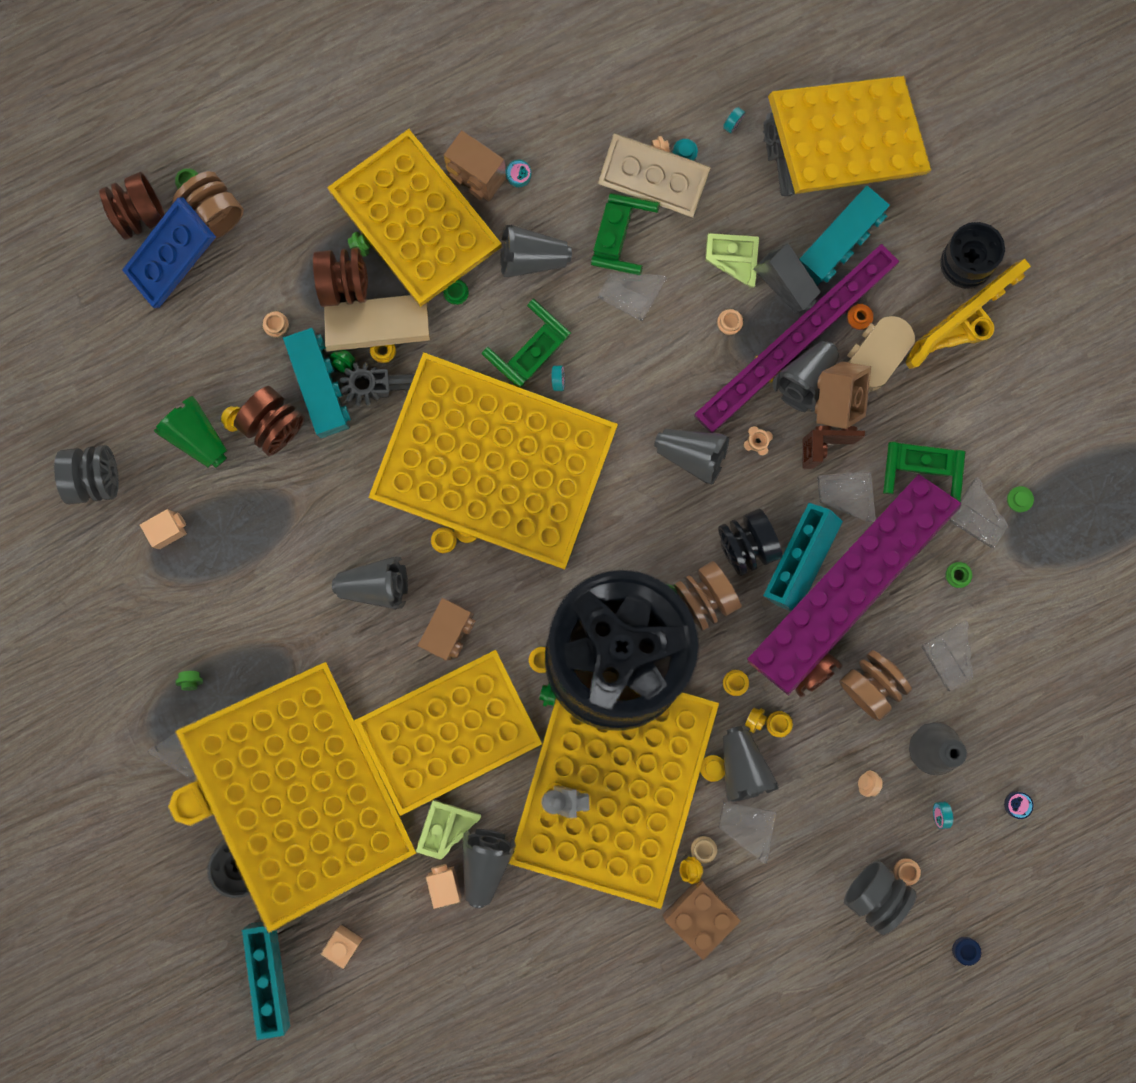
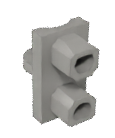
[541,785,589,818]

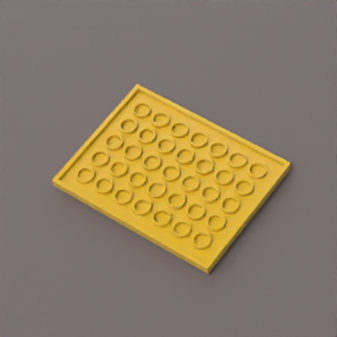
[368,352,618,570]
[175,662,416,932]
[509,671,719,909]

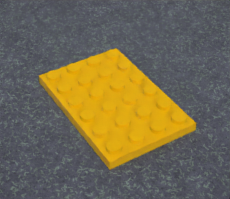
[768,76,931,194]
[327,129,502,307]
[354,650,543,816]

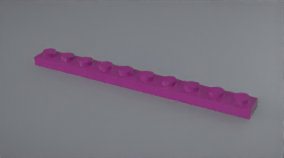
[694,243,899,433]

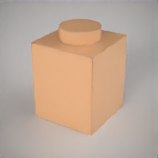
[140,509,187,549]
[426,864,462,909]
[321,925,363,969]

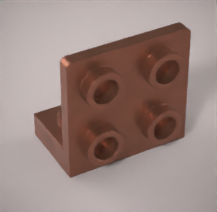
[803,426,865,469]

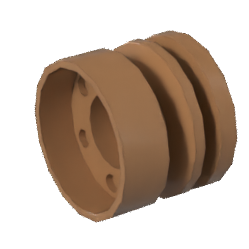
[172,171,244,240]
[674,561,741,631]
[839,650,912,721]

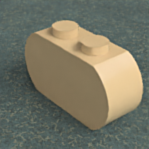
[847,316,915,392]

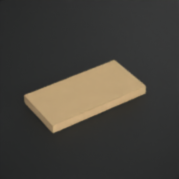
[598,133,711,217]
[324,295,430,351]

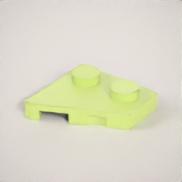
[705,233,759,288]
[416,800,481,860]

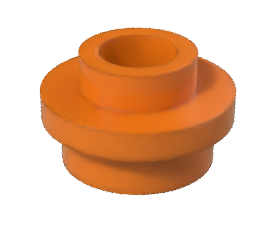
[847,304,873,330]

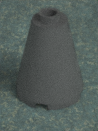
[500,225,572,277]
[772,341,839,412]
[654,429,729,485]
[332,557,408,609]
[909,722,967,775]
[723,726,779,802]
[462,829,516,908]

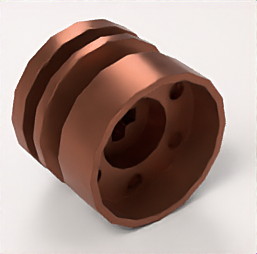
[99,171,165,240]
[313,247,368,307]
[234,386,305,456]

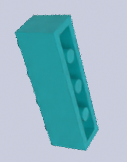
[799,185,890,287]
[283,328,351,438]
[763,503,843,611]
[242,921,291,1040]

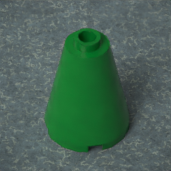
[154,396,227,468]

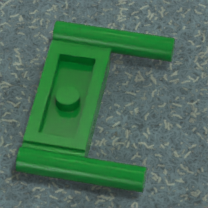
[591,193,660,275]
[481,299,571,388]
[883,442,966,502]

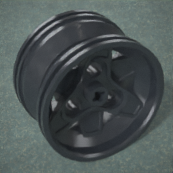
[545,570,699,731]

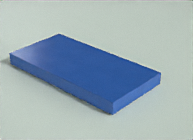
[122,198,216,308]

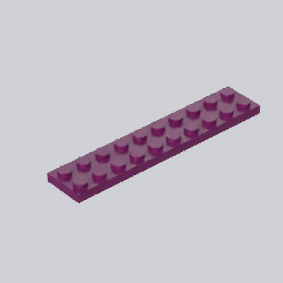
[747,474,961,696]

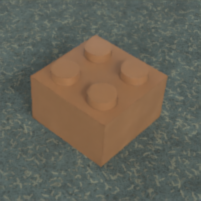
[444,130,506,202]
[815,362,871,429]
[418,598,476,661]
[663,879,741,960]

